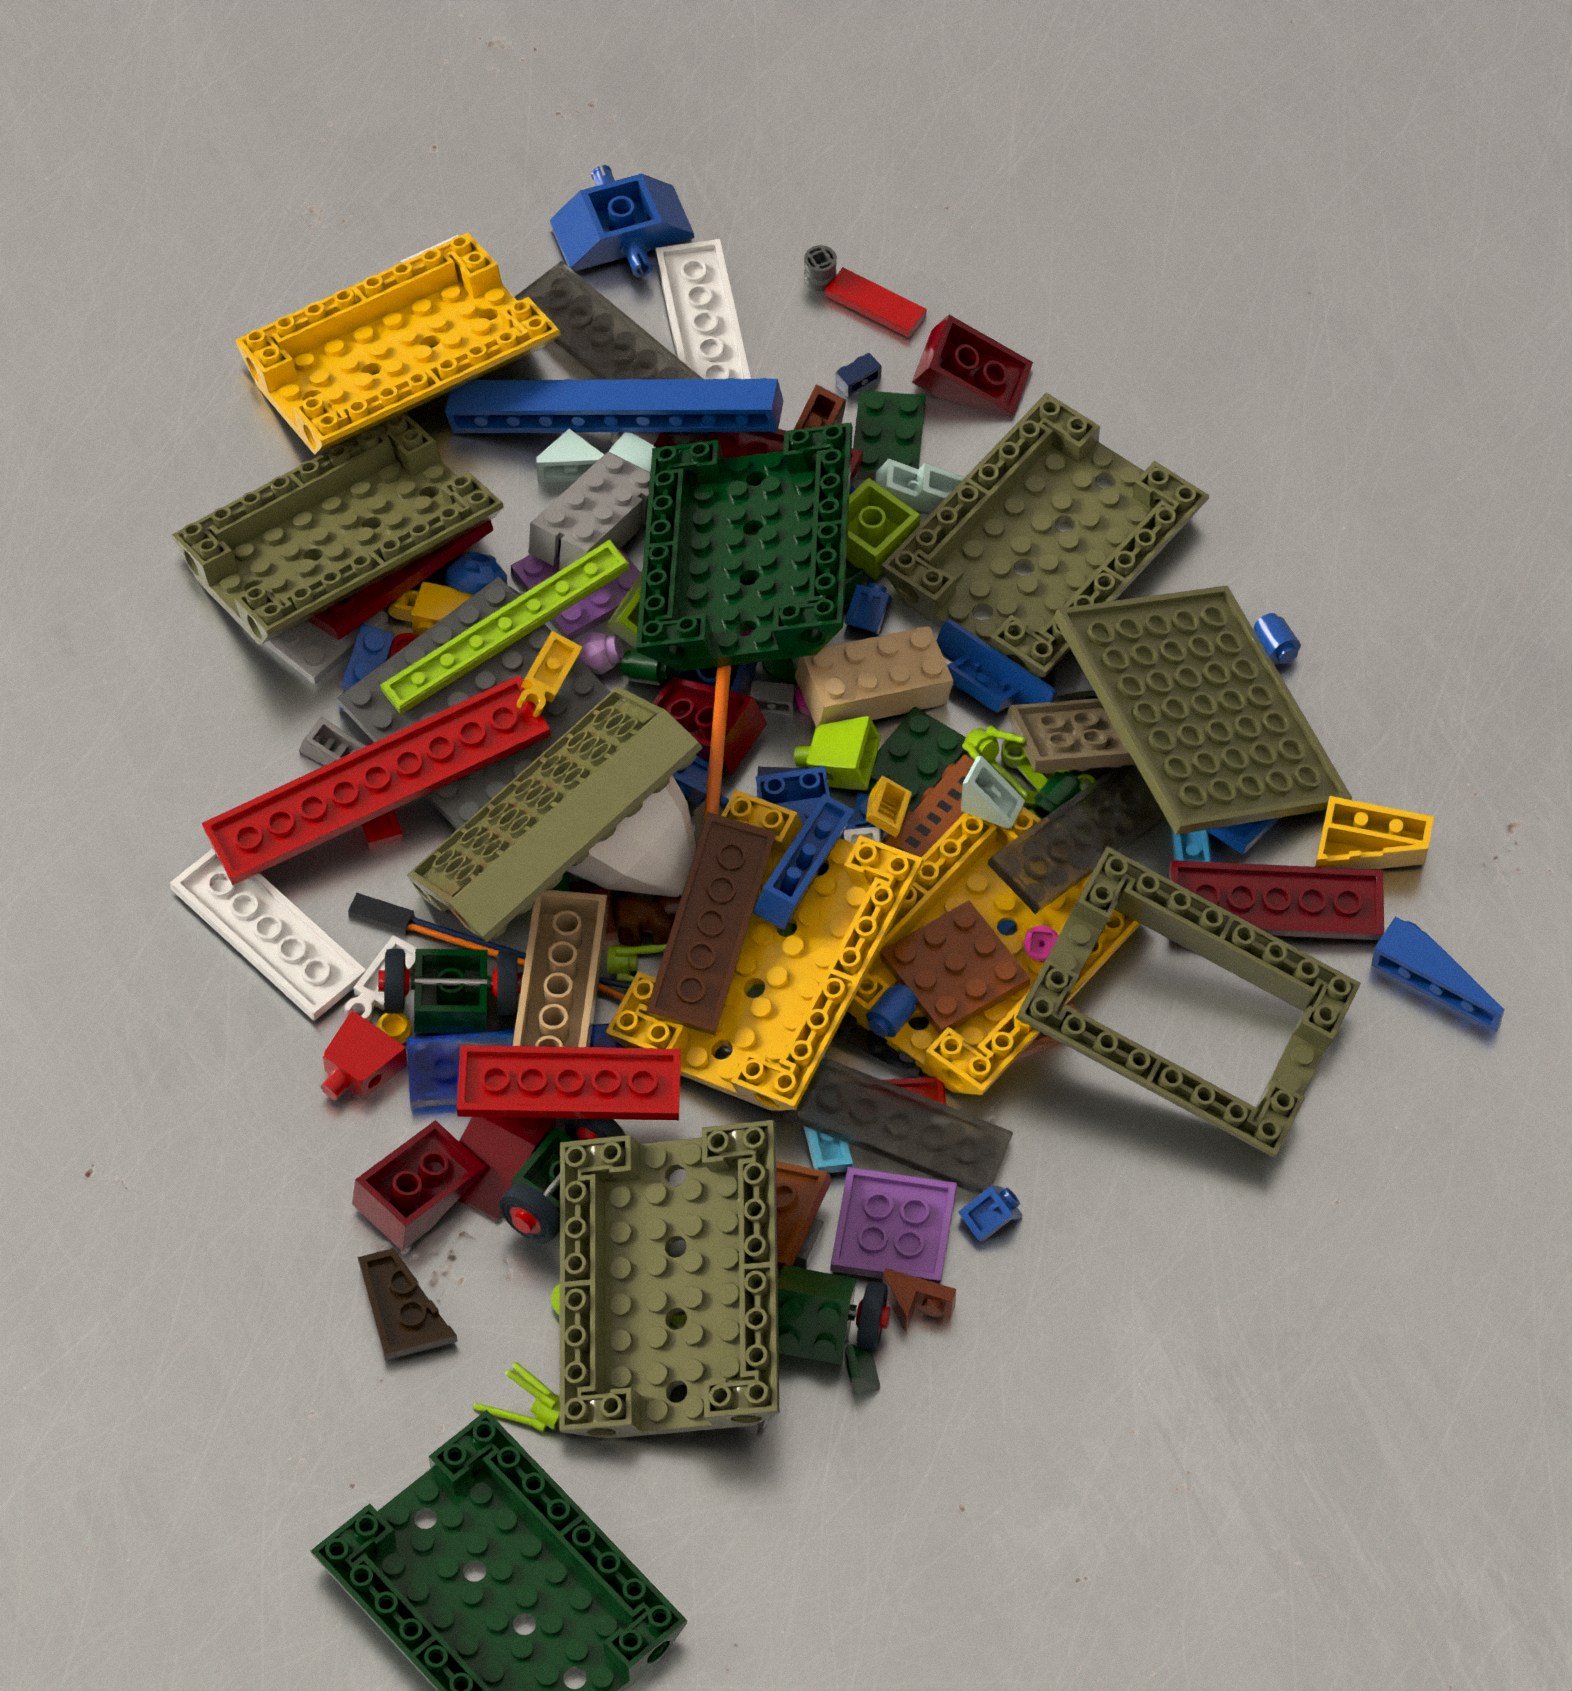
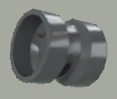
[804,245,837,291]

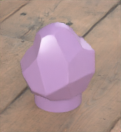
[578,632,624,675]

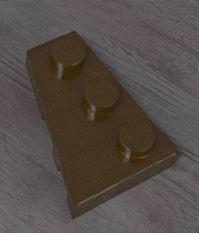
[358,1248,458,1360]

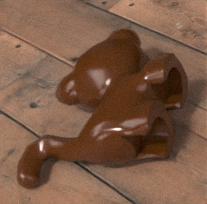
[613,890,681,946]

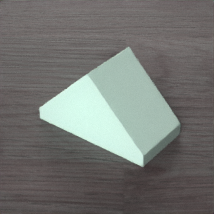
[536,429,604,482]
[961,756,1025,829]

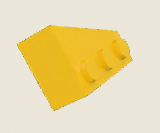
[1315,796,1434,869]

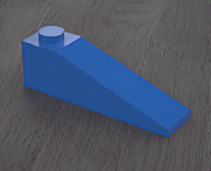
[753,794,855,930]
[1371,916,1505,1032]

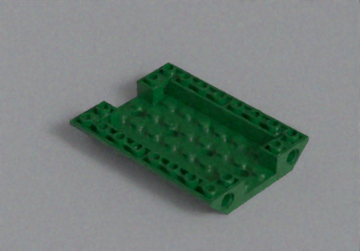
[636,422,853,672]
[310,1410,687,1691]

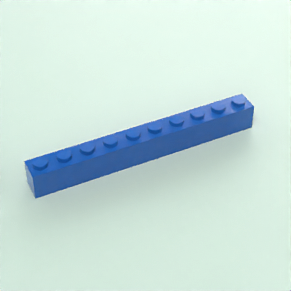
[445,378,784,433]

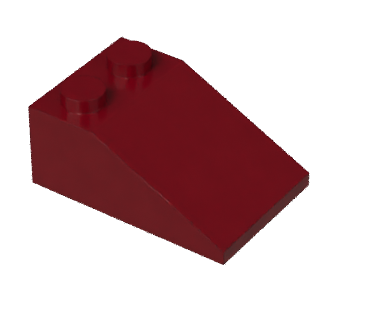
[912,314,1033,418]
[653,677,767,776]
[458,1117,556,1222]
[352,1120,486,1251]

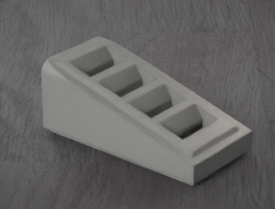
[299,716,366,765]

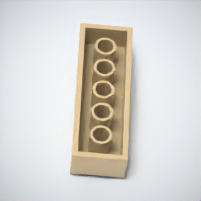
[512,890,608,1047]

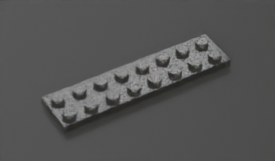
[514,261,712,445]

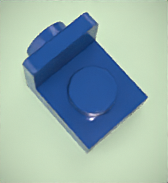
[844,582,893,634]
[958,1185,1023,1242]

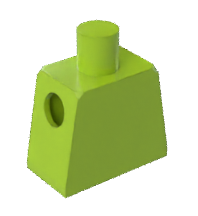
[794,716,881,790]

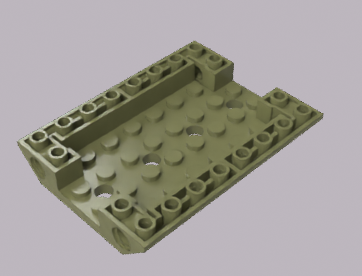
[881,392,1209,677]
[172,413,504,646]
[407,686,703,942]
[559,1120,780,1439]

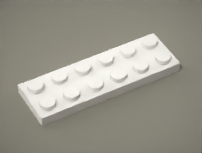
[655,239,751,379]
[170,848,366,1021]

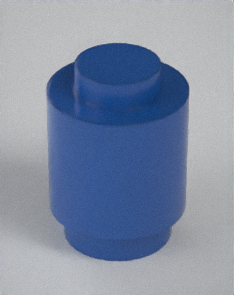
[1254,613,1301,664]
[866,983,918,1037]

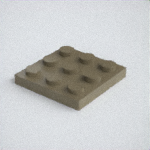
[1008,698,1135,774]

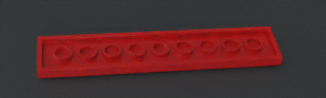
[201,675,551,885]

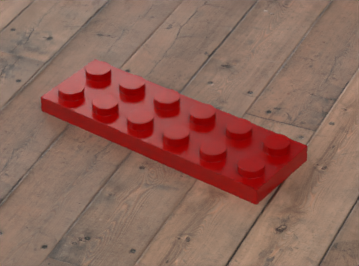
[457,1045,681,1120]

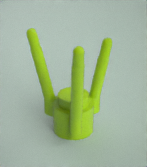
[962,726,1029,798]
[607,944,667,983]
[473,1362,560,1433]

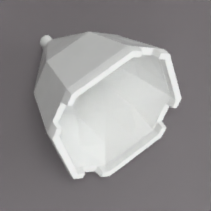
[567,775,696,897]

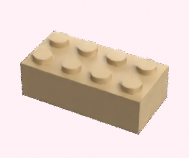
[795,626,954,728]

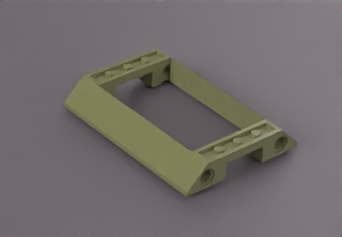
[1016,846,1361,1158]

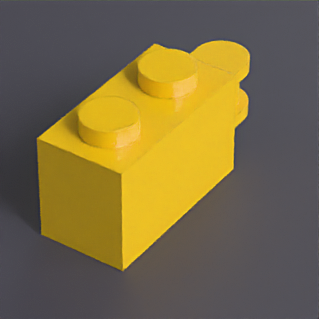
[388,581,475,635]

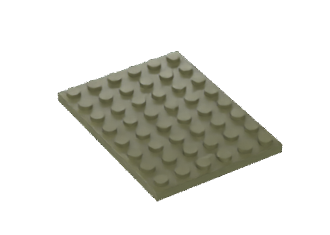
[1053,585,1352,835]

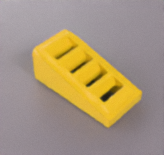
[865,776,912,837]

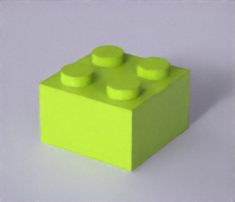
[847,478,920,580]

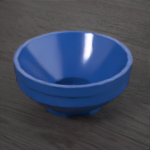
[445,552,507,594]

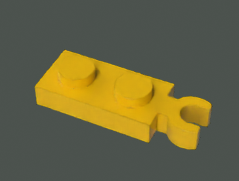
[517,631,583,717]

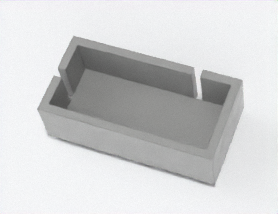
[528,451,650,570]

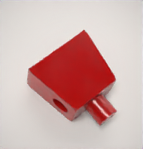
[320,1010,408,1100]

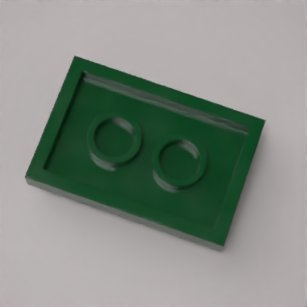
[853,390,926,481]
[863,707,968,814]

